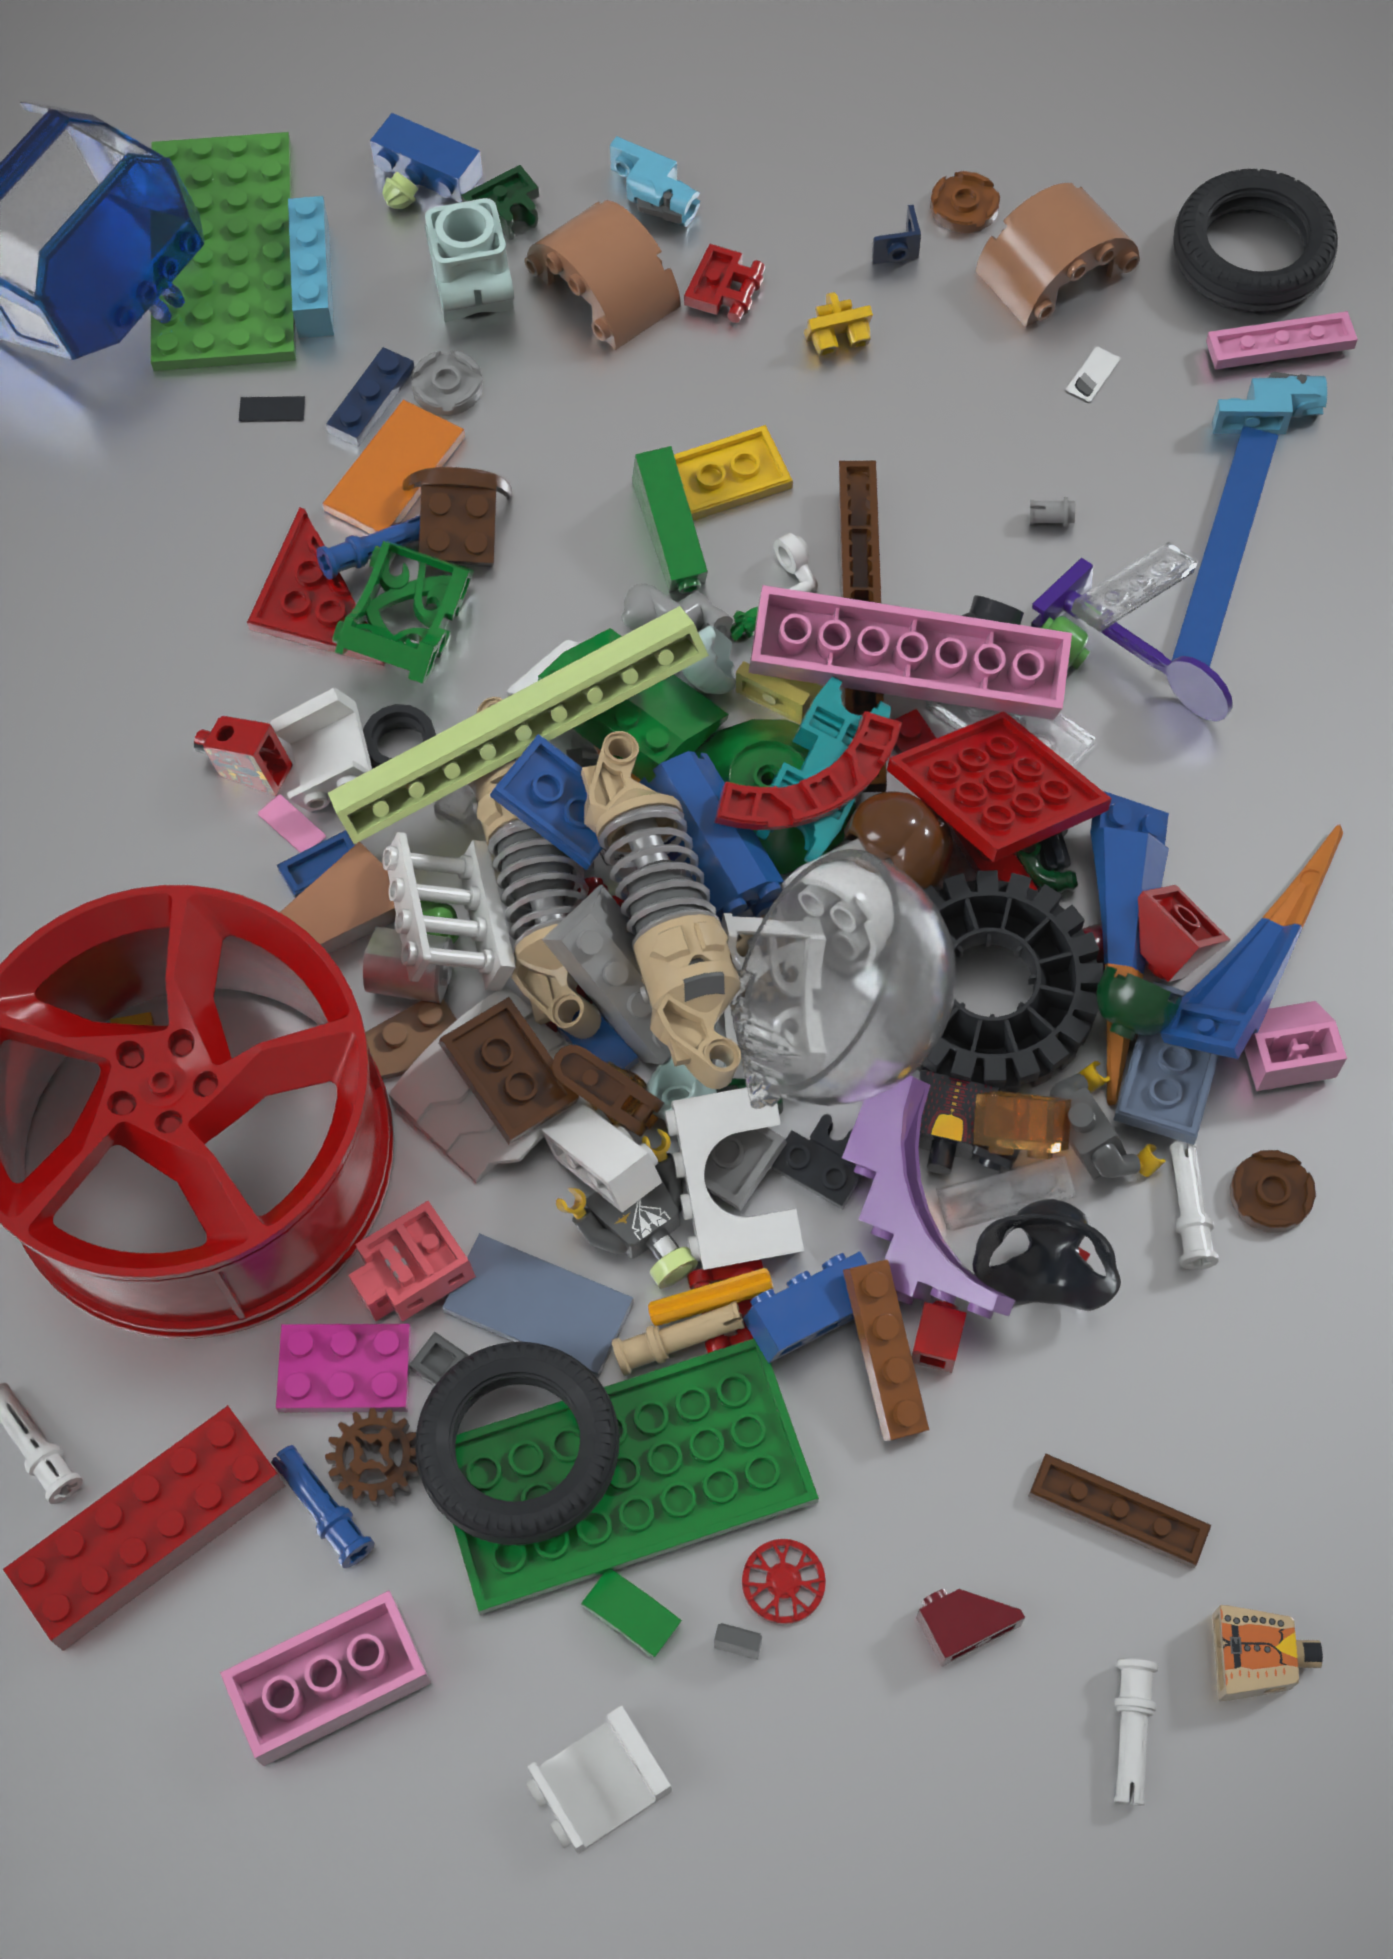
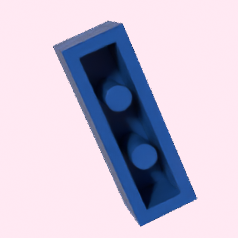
[370,113,483,202]
[743,1251,868,1364]

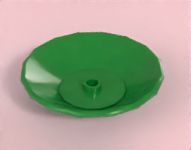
[695,719,856,874]

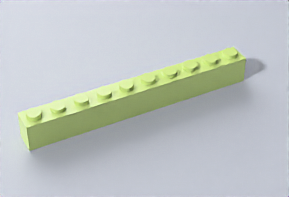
[328,606,709,844]

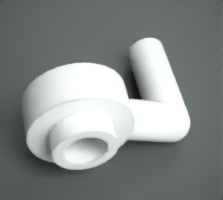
[774,533,818,593]

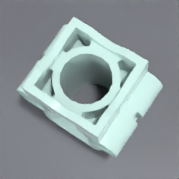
[425,198,514,322]

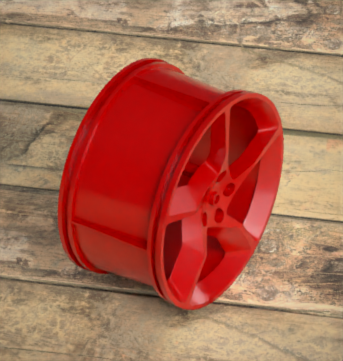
[0,885,394,1339]

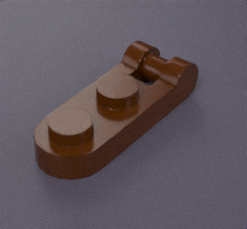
[552,1045,665,1138]

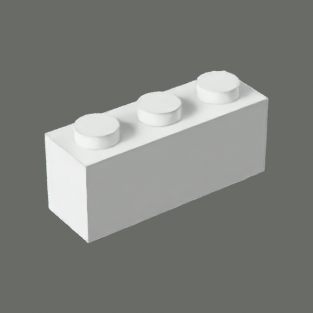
[542,1101,662,1213]

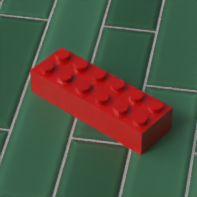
[3,1405,286,1651]

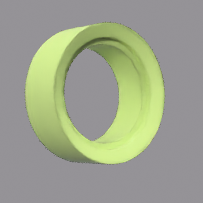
[650,1247,698,1289]

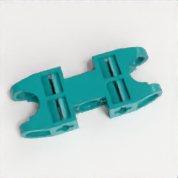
[755,676,891,863]

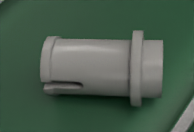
[1030,497,1075,527]

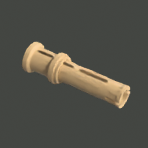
[612,1301,745,1376]

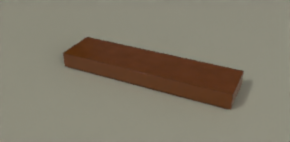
[1028,1453,1211,1569]

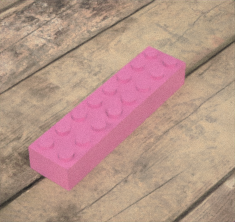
[748,585,1072,720]

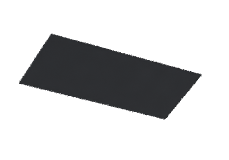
[239,396,305,421]

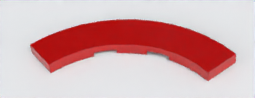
[714,711,902,830]

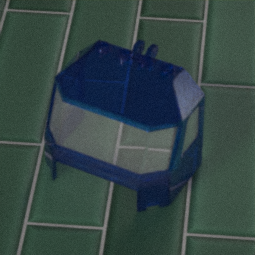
[0,102,205,360]

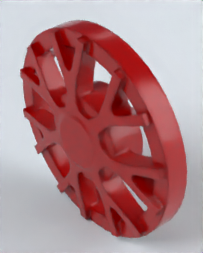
[742,1539,826,1625]

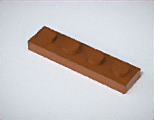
[843,1259,929,1441]

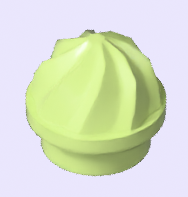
[382,172,419,209]

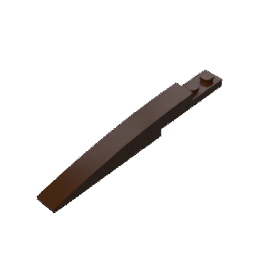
[839,460,887,793]

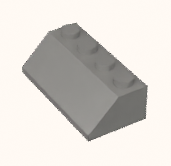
[542,885,671,1065]

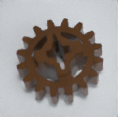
[325,1407,419,1506]

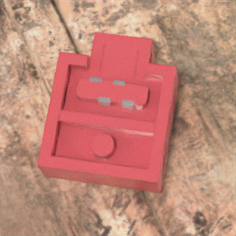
[348,1201,476,1322]

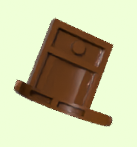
[402,467,512,567]

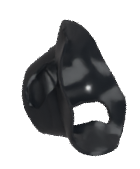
[972,1199,1121,1311]

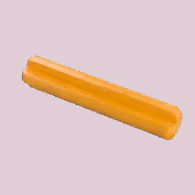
[648,1268,773,1326]

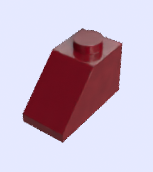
[916,1589,1025,1667]

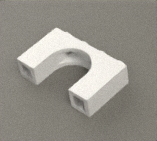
[665,1083,804,1270]

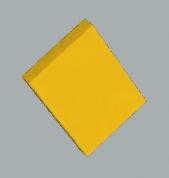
[674,425,793,521]

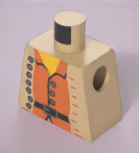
[1212,1605,1323,1701]

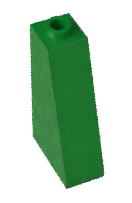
[632,446,708,593]

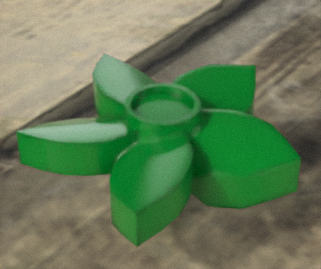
[730,607,758,641]

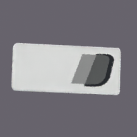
[1066,347,1120,402]

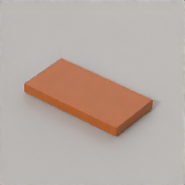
[322,400,465,534]

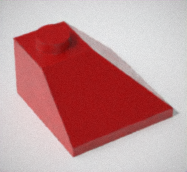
[1138,885,1231,982]

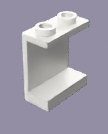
[271,687,372,812]
[526,1705,672,1854]

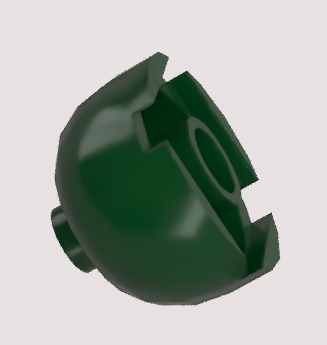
[1096,966,1182,1041]

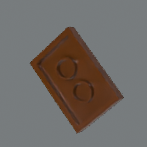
[438,997,579,1145]

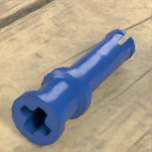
[317,515,420,580]
[271,1445,375,1568]

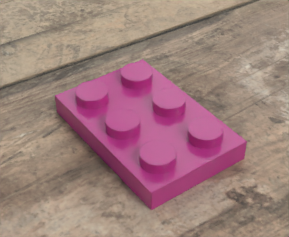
[276,1324,412,1413]

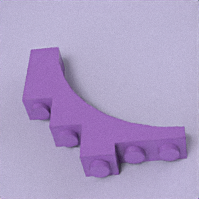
[842,1064,1015,1319]

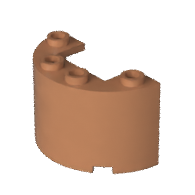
[975,183,1140,327]
[524,200,681,350]

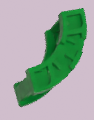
[332,541,474,684]

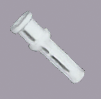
[1170,1141,1219,1270]
[0,1383,83,1504]
[1114,1658,1158,1806]

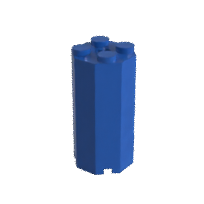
[639,751,784,923]

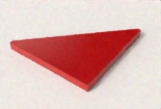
[247,507,386,666]

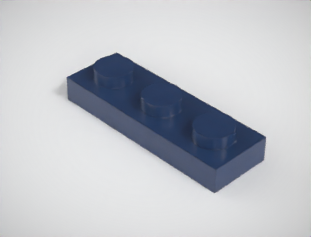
[326,347,414,447]

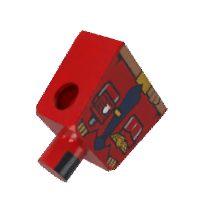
[194,716,293,796]

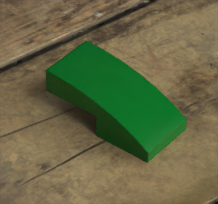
[581,1569,682,1659]

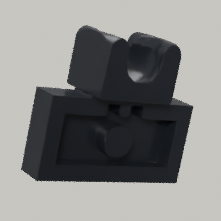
[771,1114,863,1210]

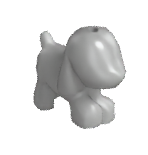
[621,584,733,640]

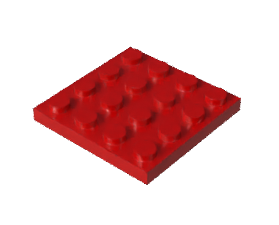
[887,711,1112,862]

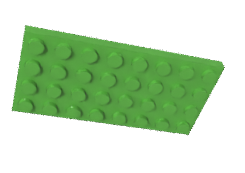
[151,132,296,371]

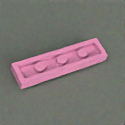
[1206,311,1358,370]

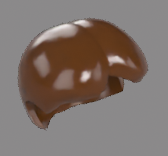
[844,791,953,891]

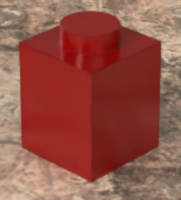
[912,1301,967,1373]

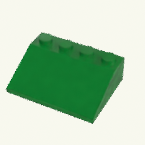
[538,628,729,783]

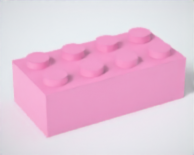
[220,1591,431,1766]

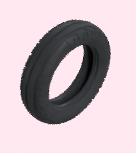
[1173,169,1338,313]
[415,1342,620,1545]

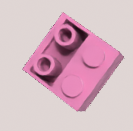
[1244,1001,1347,1091]

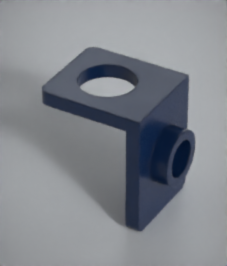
[872,205,921,264]

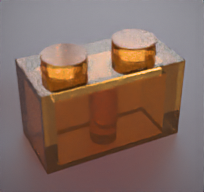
[973,1091,1072,1159]

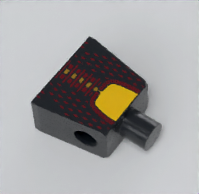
[919,1070,998,1174]

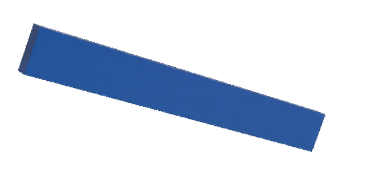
[1171,426,1279,667]

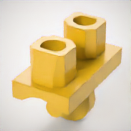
[804,292,873,356]

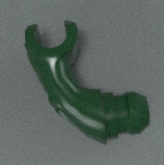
[1016,841,1078,893]

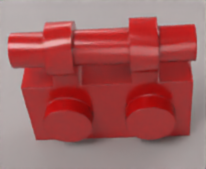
[684,244,765,323]

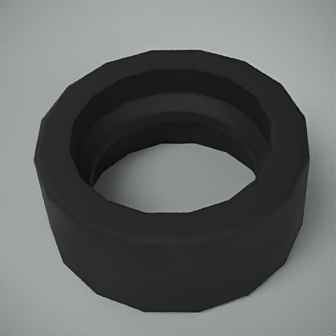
[363,704,436,769]

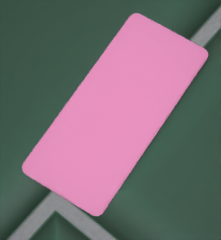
[258,795,326,853]

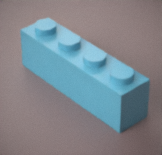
[288,196,334,338]

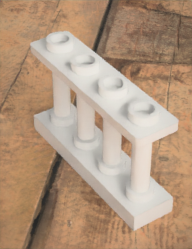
[382,832,516,991]

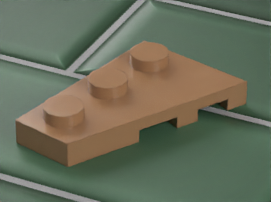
[365,999,457,1080]

